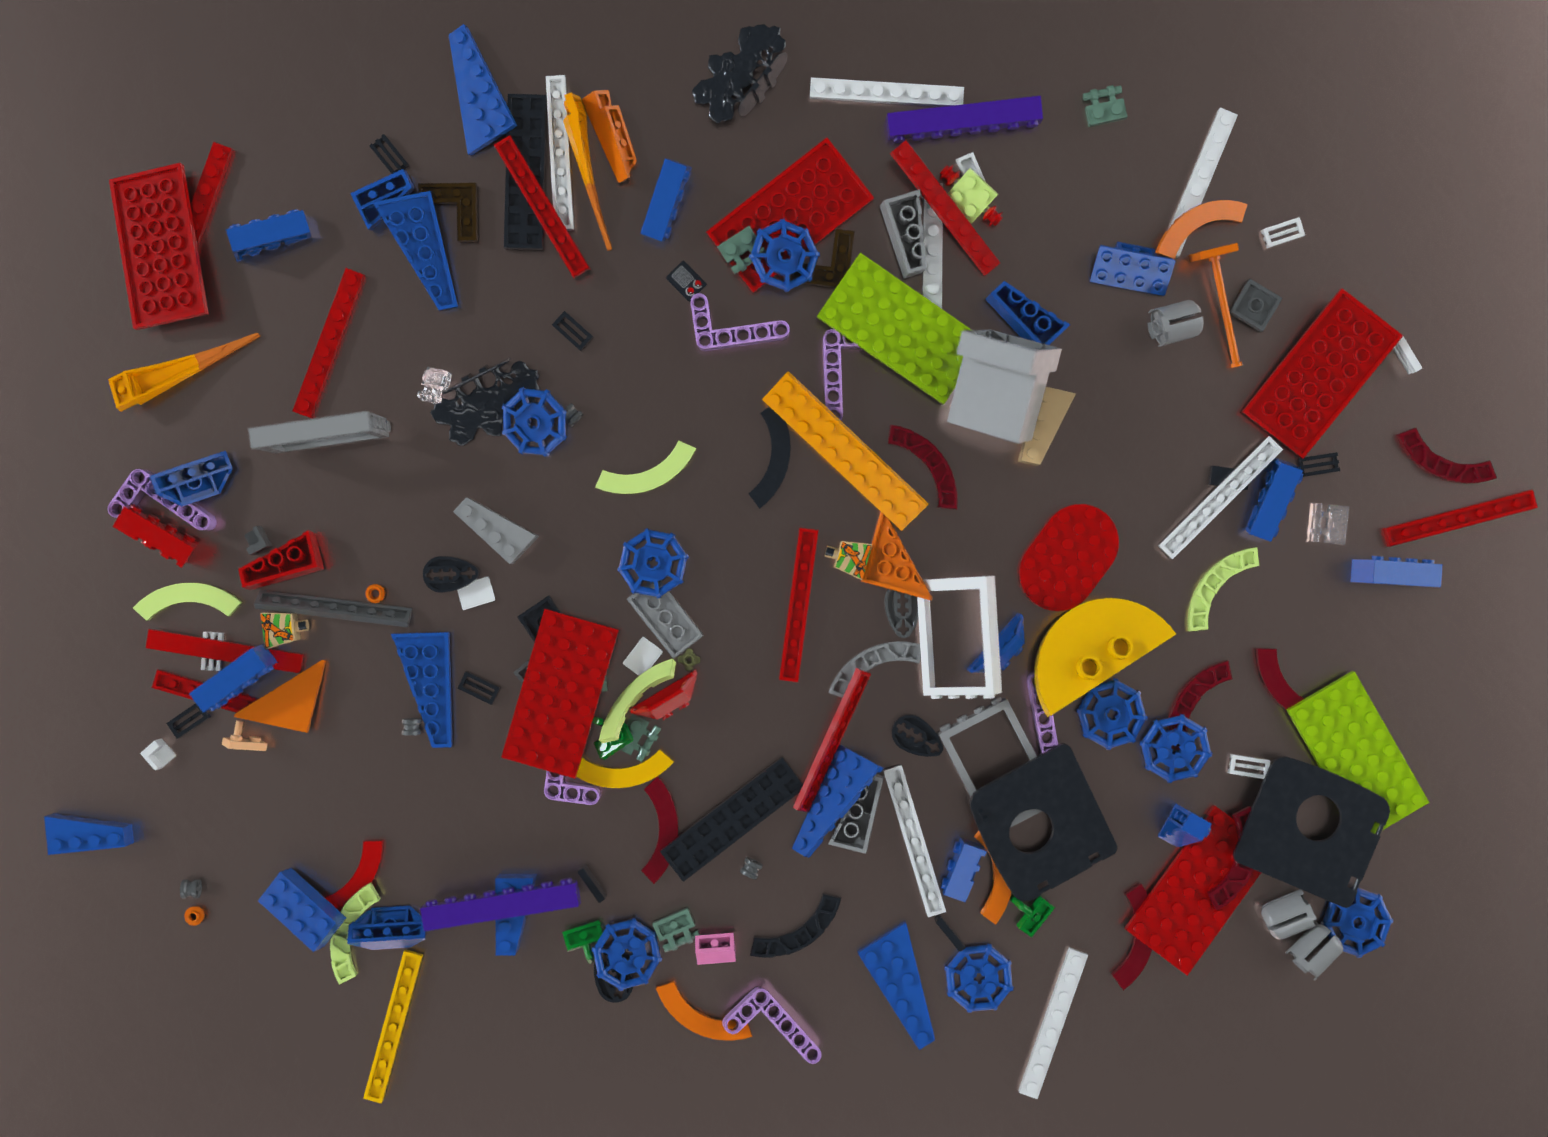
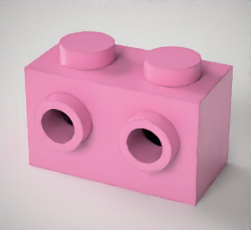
[695,933,736,965]

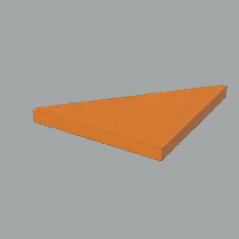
[861,512,933,601]
[234,660,326,733]

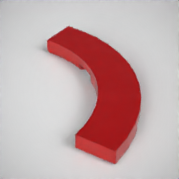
[324,840,384,911]

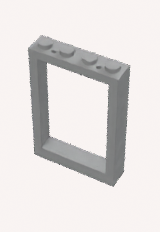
[248,411,391,454]
[937,697,1041,827]

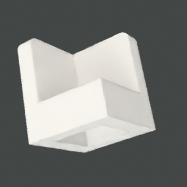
[140,738,176,770]

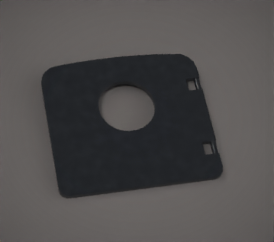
[969,743,1118,902]
[1233,756,1390,908]

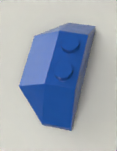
[149,451,233,507]
[967,613,1025,673]
[347,905,426,950]

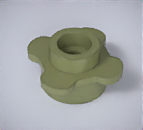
[678,648,701,671]

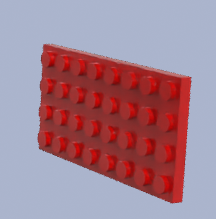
[706,137,874,293]
[109,163,209,330]
[1241,288,1404,459]
[501,609,619,779]
[1124,805,1261,976]

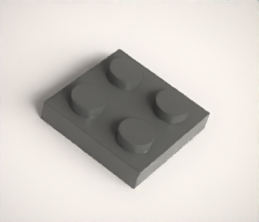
[1229,279,1283,332]

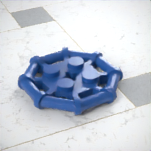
[749,219,820,292]
[502,387,567,457]
[617,528,689,599]
[1076,678,1148,750]
[1139,714,1213,783]
[1321,886,1393,958]
[591,918,662,991]
[944,943,1014,1013]

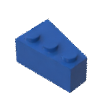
[350,169,415,231]
[1158,804,1211,848]
[940,837,987,902]

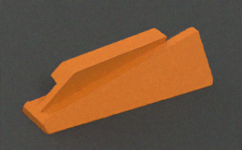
[582,90,637,183]

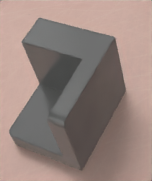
[244,526,272,555]

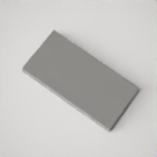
[627,581,704,659]

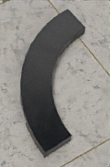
[748,407,791,509]
[750,893,841,958]

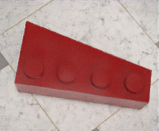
[112,504,198,568]
[238,530,324,590]

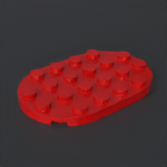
[1018,504,1119,611]

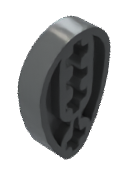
[884,589,919,638]

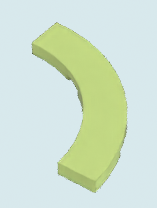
[595,441,696,494]
[1187,547,1259,631]
[133,583,243,621]
[599,659,676,743]
[330,882,380,985]

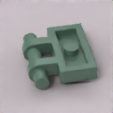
[1083,85,1127,127]
[717,226,766,274]
[620,714,661,762]
[652,907,700,953]

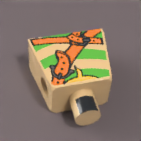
[825,541,872,580]
[260,612,309,649]

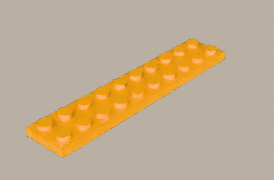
[762,371,929,531]

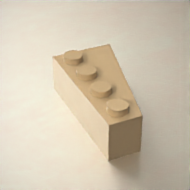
[1018,387,1076,466]

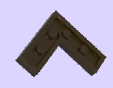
[418,183,478,242]
[790,229,855,288]

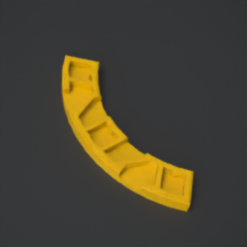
[577,749,674,788]

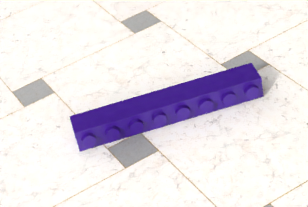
[886,96,1043,143]
[420,878,581,931]

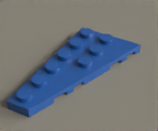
[449,24,517,156]
[373,191,458,310]
[391,632,453,748]
[792,744,884,858]
[858,921,935,1050]

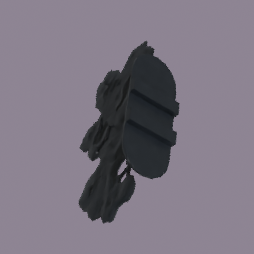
[692,24,788,123]
[430,358,540,446]

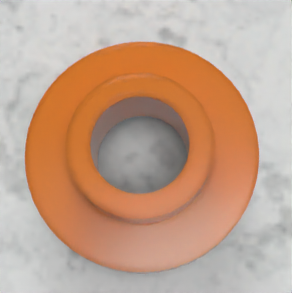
[365,584,385,603]
[184,906,204,926]

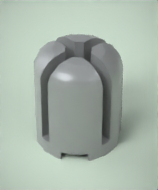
[1147,300,1204,347]
[1261,889,1319,940]
[1285,924,1343,981]

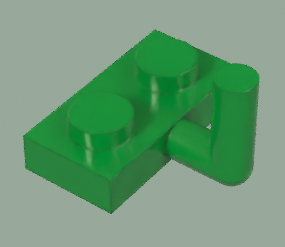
[593,717,634,760]
[1010,895,1055,938]
[562,920,603,964]

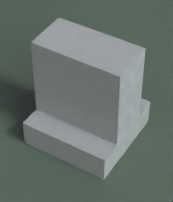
[947,329,1062,444]

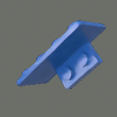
[1090,242,1176,296]

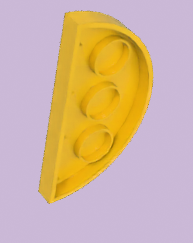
[1034,598,1176,717]

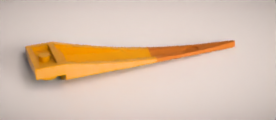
[563,92,612,251]
[108,333,260,412]

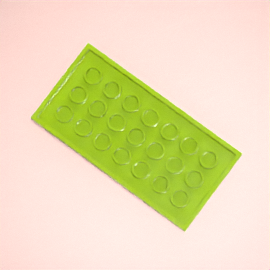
[817,253,972,404]
[1286,671,1430,834]

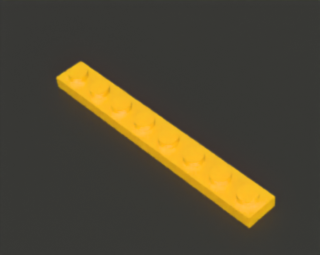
[363,949,424,1104]

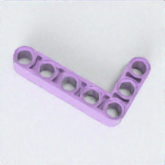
[691,293,790,351]
[823,329,860,420]
[108,469,217,531]
[1027,671,1058,755]
[544,771,601,805]
[722,987,821,1064]

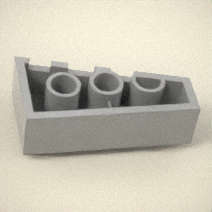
[880,189,926,279]
[453,497,539,564]
[829,774,884,854]

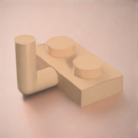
[222,720,267,751]

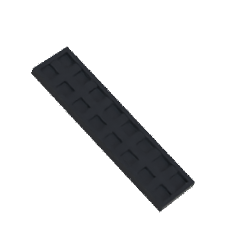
[504,94,547,250]
[660,757,803,882]

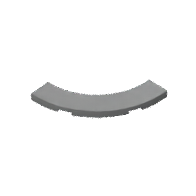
[828,641,921,698]

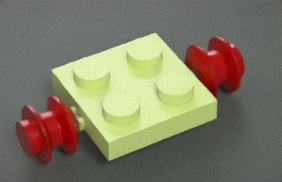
[940,165,1003,227]

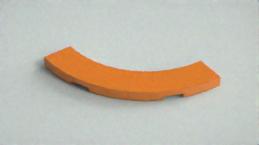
[1155,200,1248,259]
[974,831,1011,925]
[656,981,752,1040]

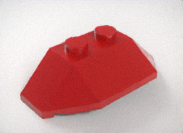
[629,669,698,720]

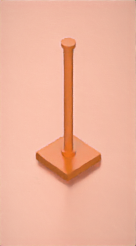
[1188,243,1243,368]

